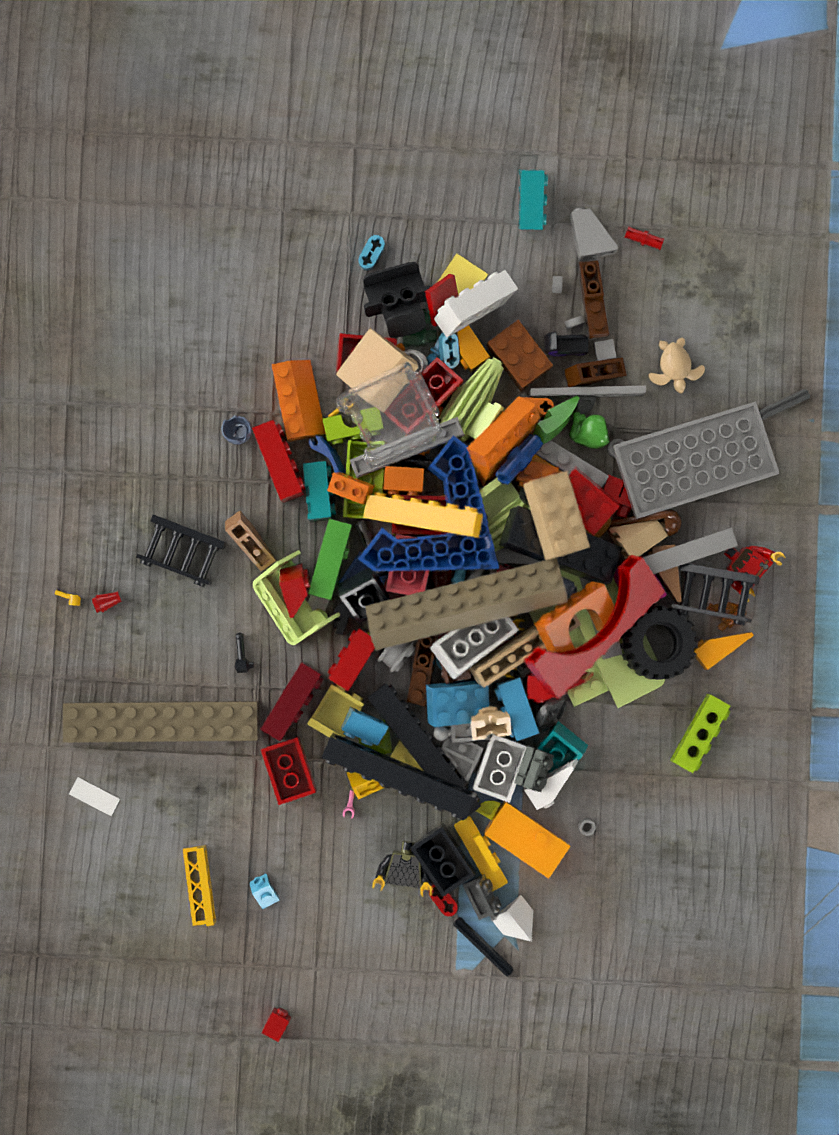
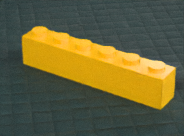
[363,492,483,538]

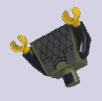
[372,841,432,897]

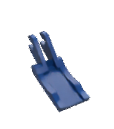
[309,435,346,474]

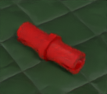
[624,226,665,250]

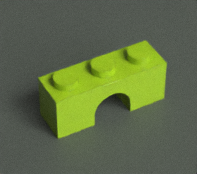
[323,407,384,445]

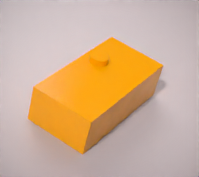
[483,801,571,879]

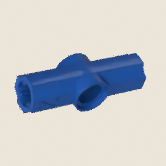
[495,434,543,485]

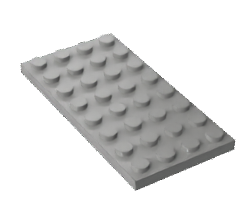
[612,401,780,519]

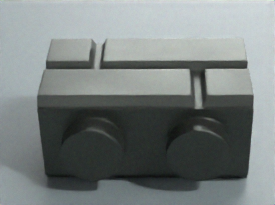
[514,746,554,792]

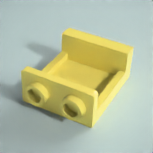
[307,684,365,738]

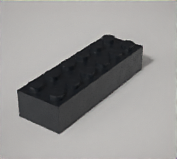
[499,506,622,585]

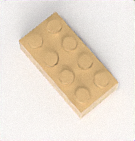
[523,471,590,560]

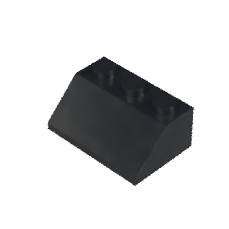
[410,823,476,897]

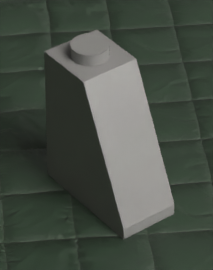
[570,207,618,261]

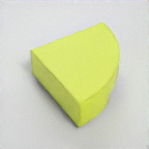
[476,800,501,820]

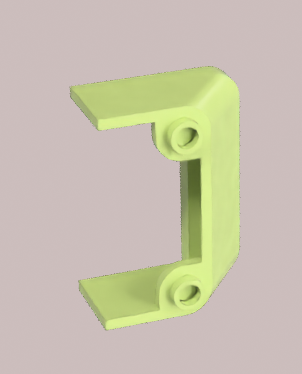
[253,550,340,645]

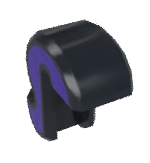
[544,332,588,356]

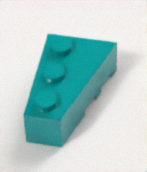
[519,169,548,230]
[303,461,336,522]

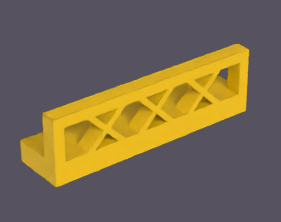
[183,845,216,926]

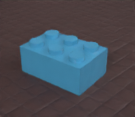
[494,677,539,741]
[426,680,489,727]

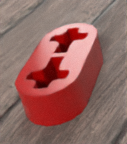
[429,883,458,917]

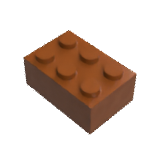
[487,320,553,391]

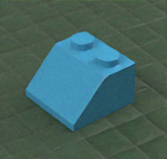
[341,707,389,746]

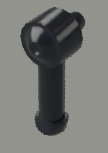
[234,633,254,673]

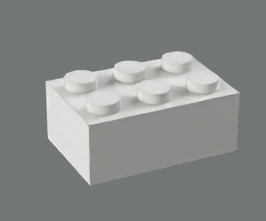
[472,734,527,803]

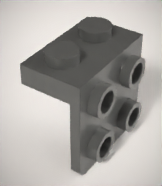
[463,874,502,921]

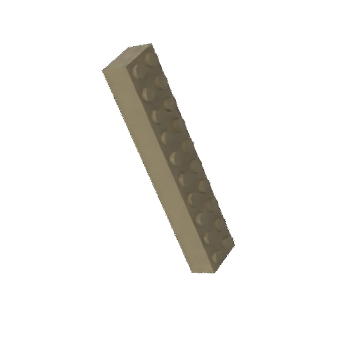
[365,558,568,650]
[63,701,260,742]

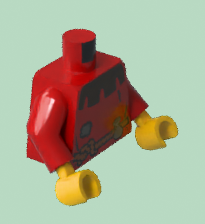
[724,545,786,602]

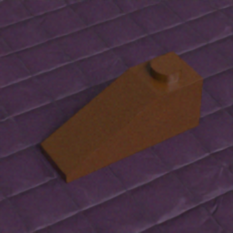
[564,357,627,387]

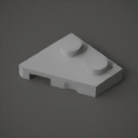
[441,736,484,782]

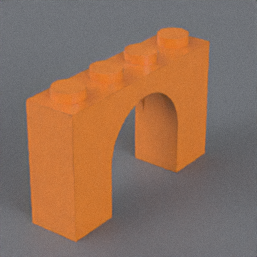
[534,582,614,652]

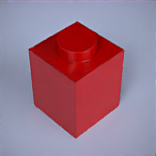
[261,1008,291,1042]

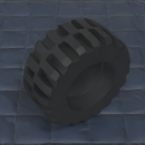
[620,605,698,680]

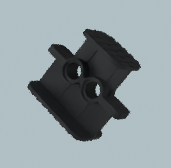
[363,262,432,338]

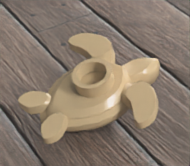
[649,338,705,394]

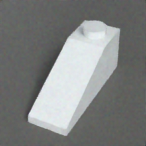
[525,759,578,810]

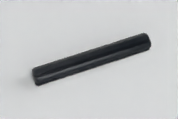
[453,917,514,977]

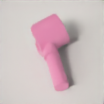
[343,790,355,819]

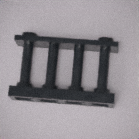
[136,515,227,587]
[672,563,760,626]

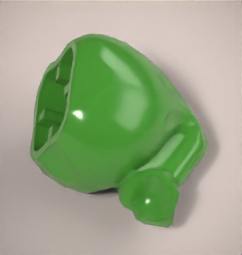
[569,412,609,449]

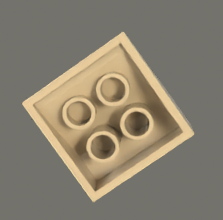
[336,328,418,413]

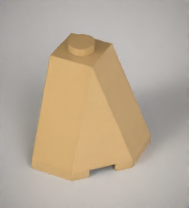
[607,520,668,559]

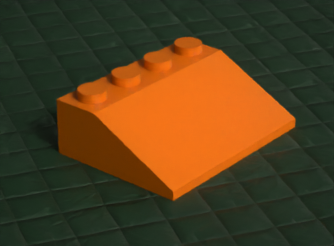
[467,396,540,487]

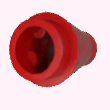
[92,591,122,613]

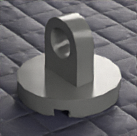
[529,697,567,731]

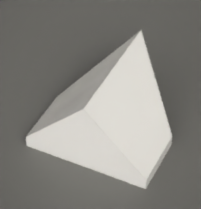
[493,895,533,942]

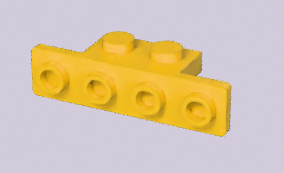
[454,816,508,891]

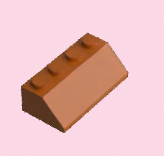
[271,360,326,442]

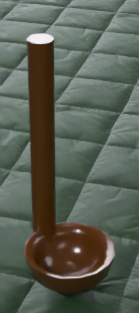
[609,509,682,537]

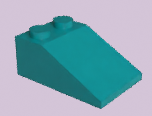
[536,721,588,773]

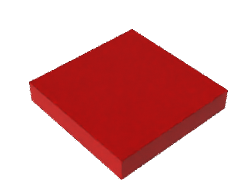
[425,274,459,326]

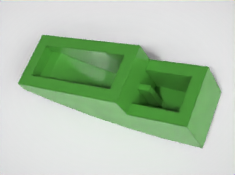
[533,395,579,445]

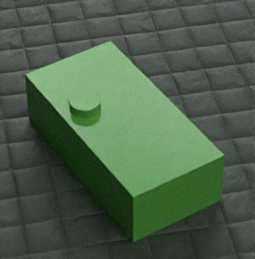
[308,519,353,601]

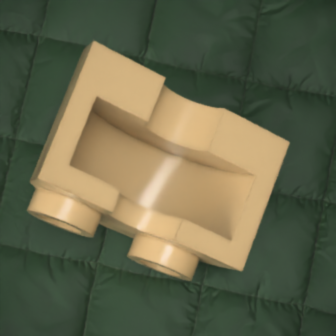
[471,707,511,740]

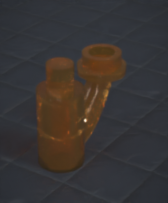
[707,602,747,632]

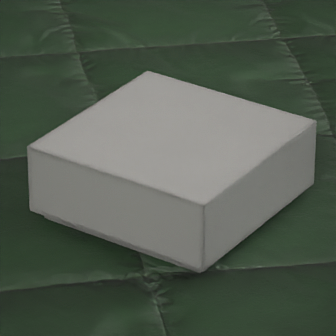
[594,339,616,361]

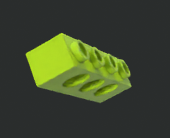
[670,694,731,773]

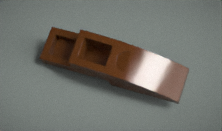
[579,260,609,339]
[407,634,439,706]

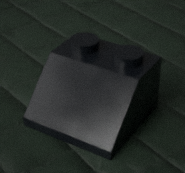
[338,567,390,624]

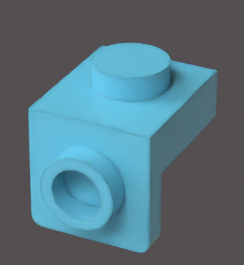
[250,874,279,909]

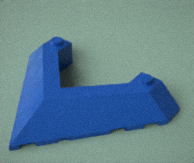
[358,436,500,571]

